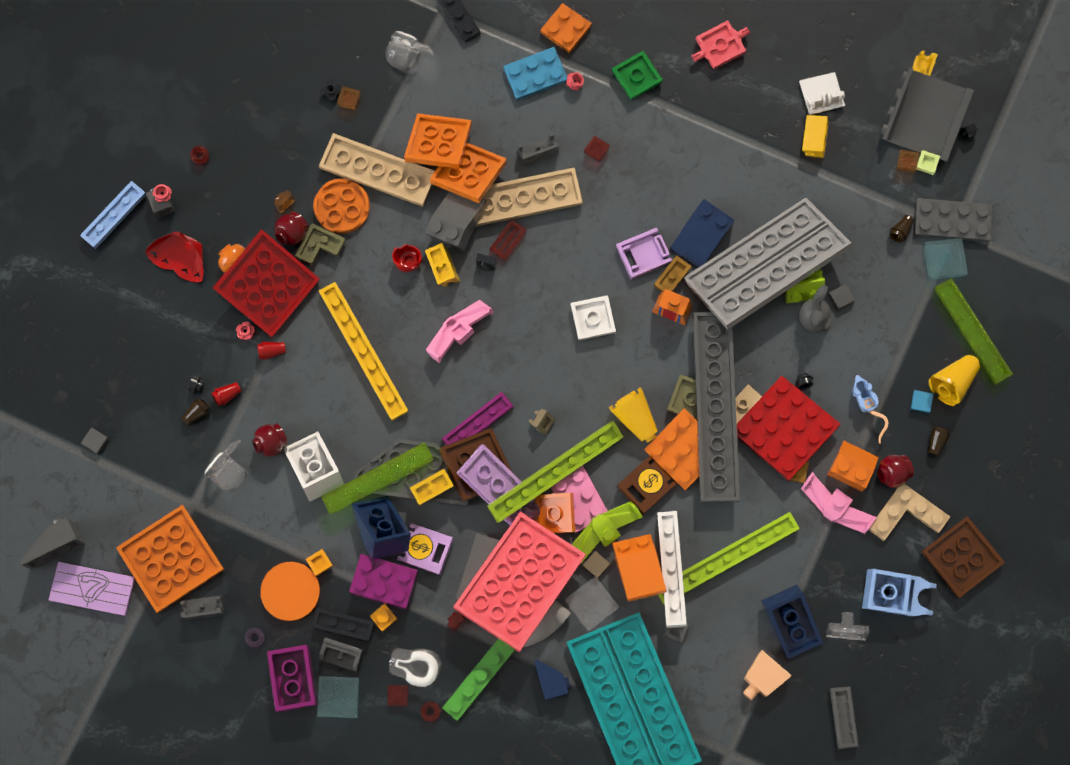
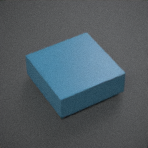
[910,390,933,413]

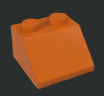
[827,440,879,492]

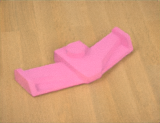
[426,300,494,363]
[801,472,877,534]

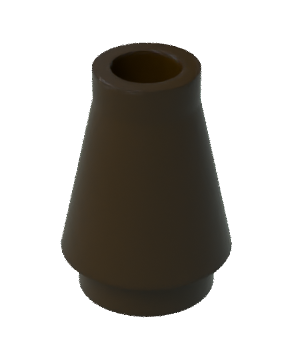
[889,215,914,243]
[182,398,210,426]
[928,426,950,456]

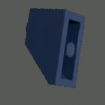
[534,660,571,701]

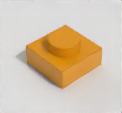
[306,549,333,577]
[370,604,398,632]

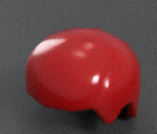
[392,244,422,272]

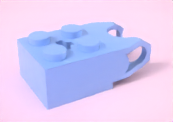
[862,569,937,616]

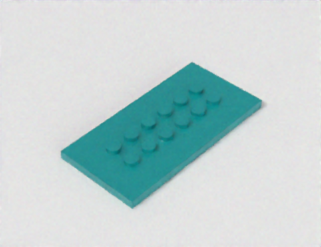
[566,612,702,765]

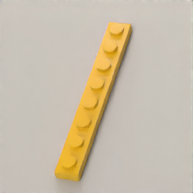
[319,282,409,421]

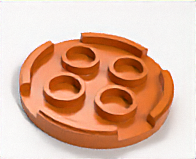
[313,178,370,234]
[261,562,320,621]

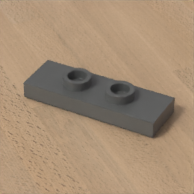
[830,686,859,749]

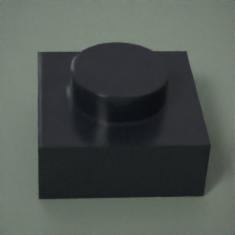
[476,253,497,271]

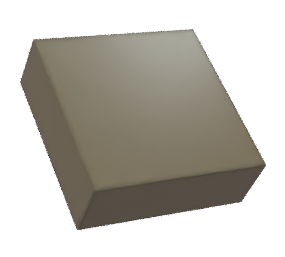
[583,551,610,579]

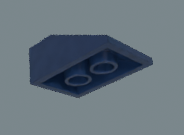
[670,199,735,268]
[352,496,411,559]
[761,585,823,659]

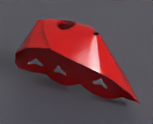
[145,232,204,282]

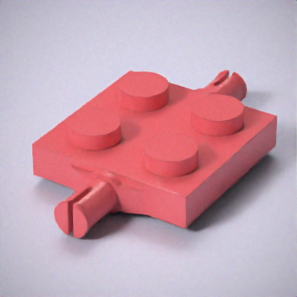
[692,20,750,70]

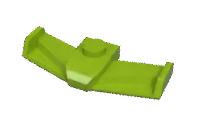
[572,501,643,564]

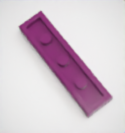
[441,392,514,445]

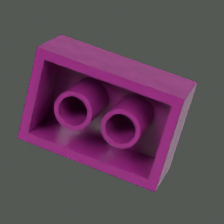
[349,554,419,611]
[267,645,318,713]

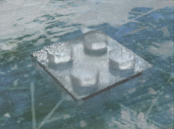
[564,576,619,632]

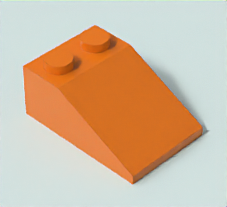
[612,534,667,602]

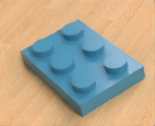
[503,47,568,101]

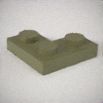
[295,224,346,266]

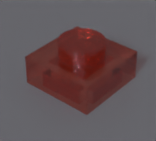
[584,136,610,162]
[447,611,467,632]
[388,685,408,706]

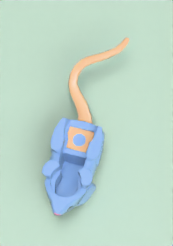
[852,375,889,444]

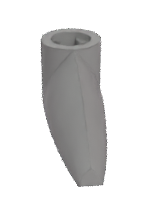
[524,600,571,647]

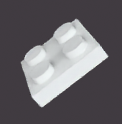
[571,295,616,341]

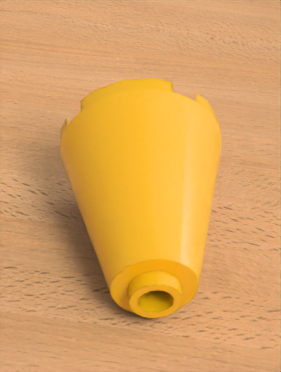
[929,355,980,406]
[609,387,658,442]

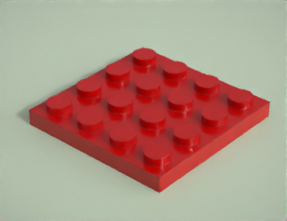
[212,230,320,337]
[737,376,841,482]

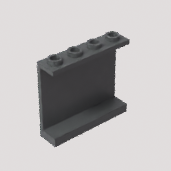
[880,67,974,162]

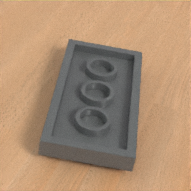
[914,198,992,242]

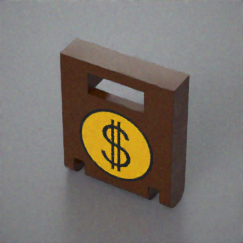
[616,456,677,515]

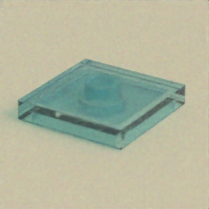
[923,238,968,280]
[317,677,360,718]

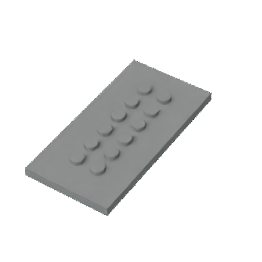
[683,198,852,329]

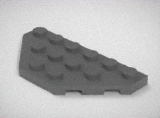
[352,439,469,507]

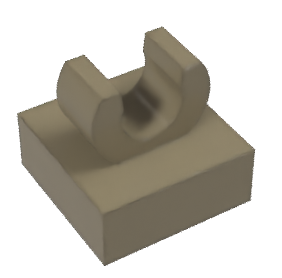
[529,408,555,435]

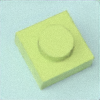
[916,150,940,175]

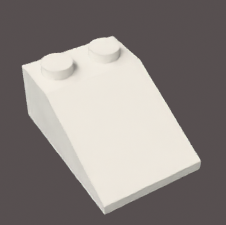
[283,432,345,502]

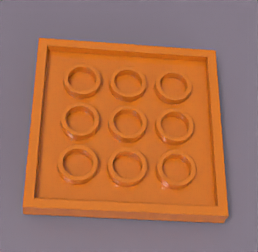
[116,505,225,613]

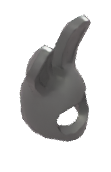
[799,285,832,333]

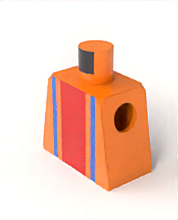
[652,289,692,325]

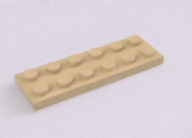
[319,133,435,207]
[475,167,583,227]

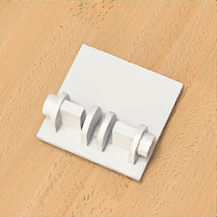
[799,72,845,115]

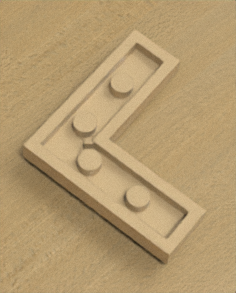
[868,484,950,541]

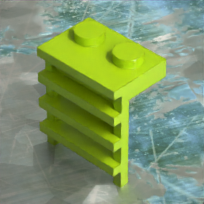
[785,269,825,304]

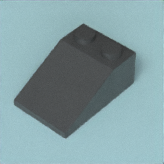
[425,191,487,251]
[20,517,85,570]

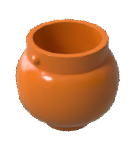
[218,244,245,273]

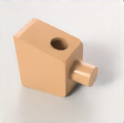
[743,650,791,701]

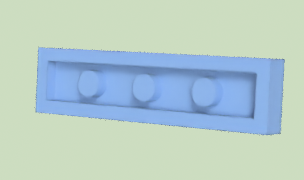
[80,181,146,249]

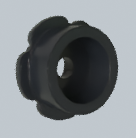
[960,124,979,138]
[795,373,814,390]
[188,376,204,394]

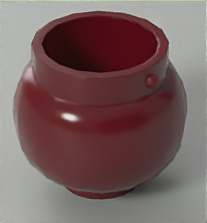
[275,211,309,246]
[252,423,288,457]
[877,455,914,488]

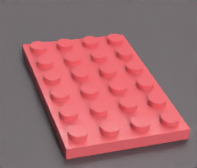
[453,512,586,652]

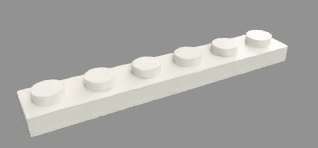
[657,511,687,628]

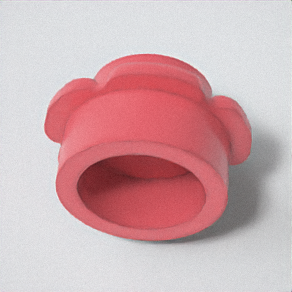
[566,72,584,90]
[153,184,172,202]
[236,322,255,340]

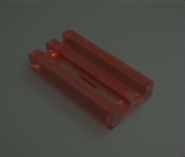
[489,219,527,261]

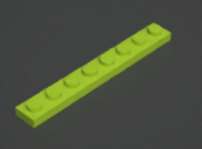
[487,421,623,522]
[658,512,800,605]

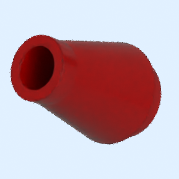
[257,342,286,360]
[211,382,242,406]

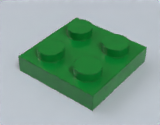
[612,51,663,101]

